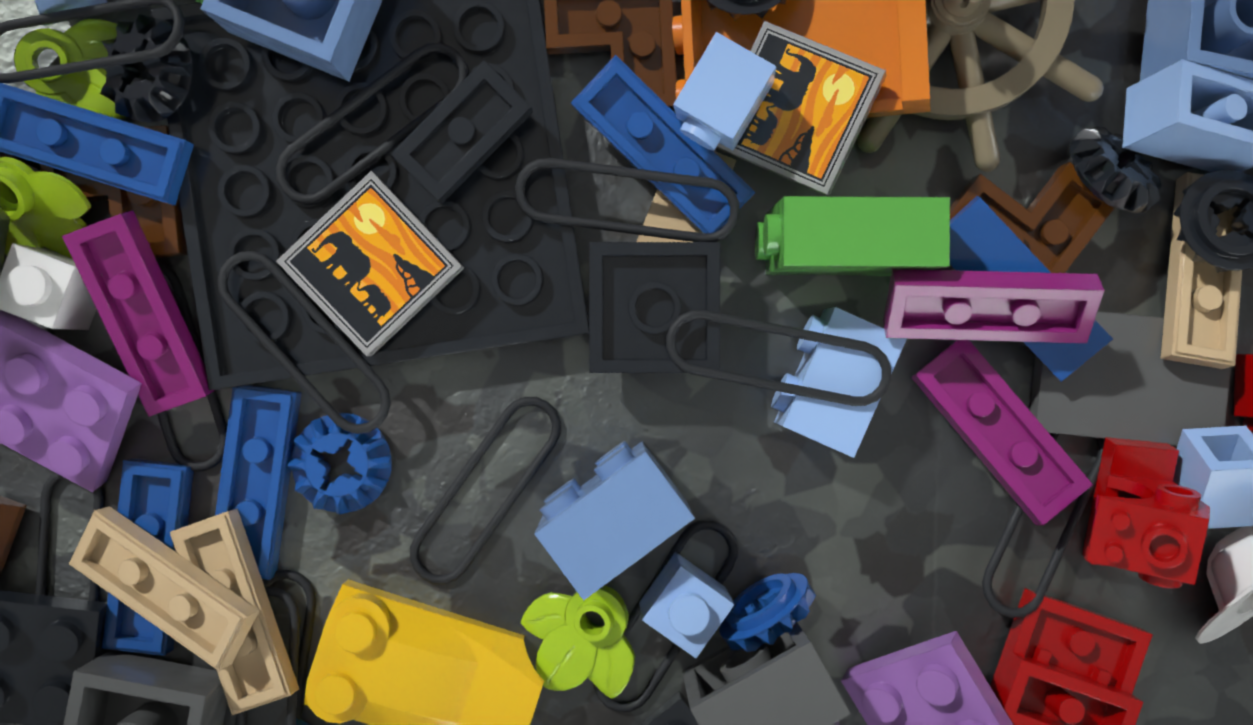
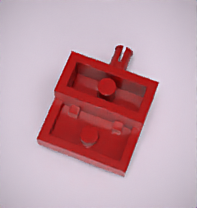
[990,588,1153,725]

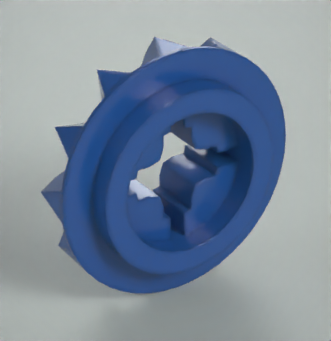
[287,413,392,515]
[719,573,816,652]

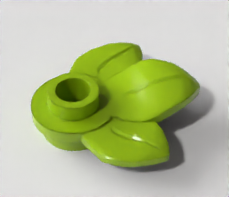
[14,19,128,119]
[0,157,91,259]
[521,586,635,698]

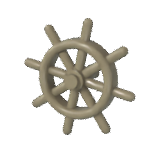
[857,0,1104,172]

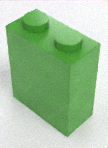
[755,196,950,276]

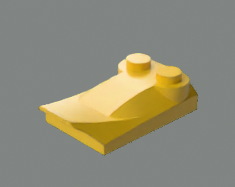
[304,579,544,725]

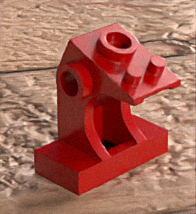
[1082,437,1210,588]

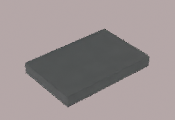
[1030,311,1231,446]

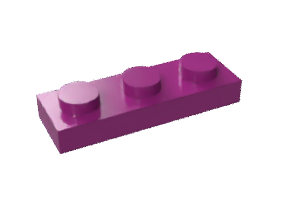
[62,210,214,417]
[883,269,1105,343]
[911,340,1093,525]

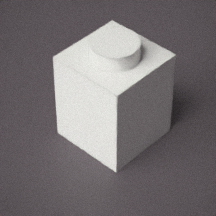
[0,243,97,330]

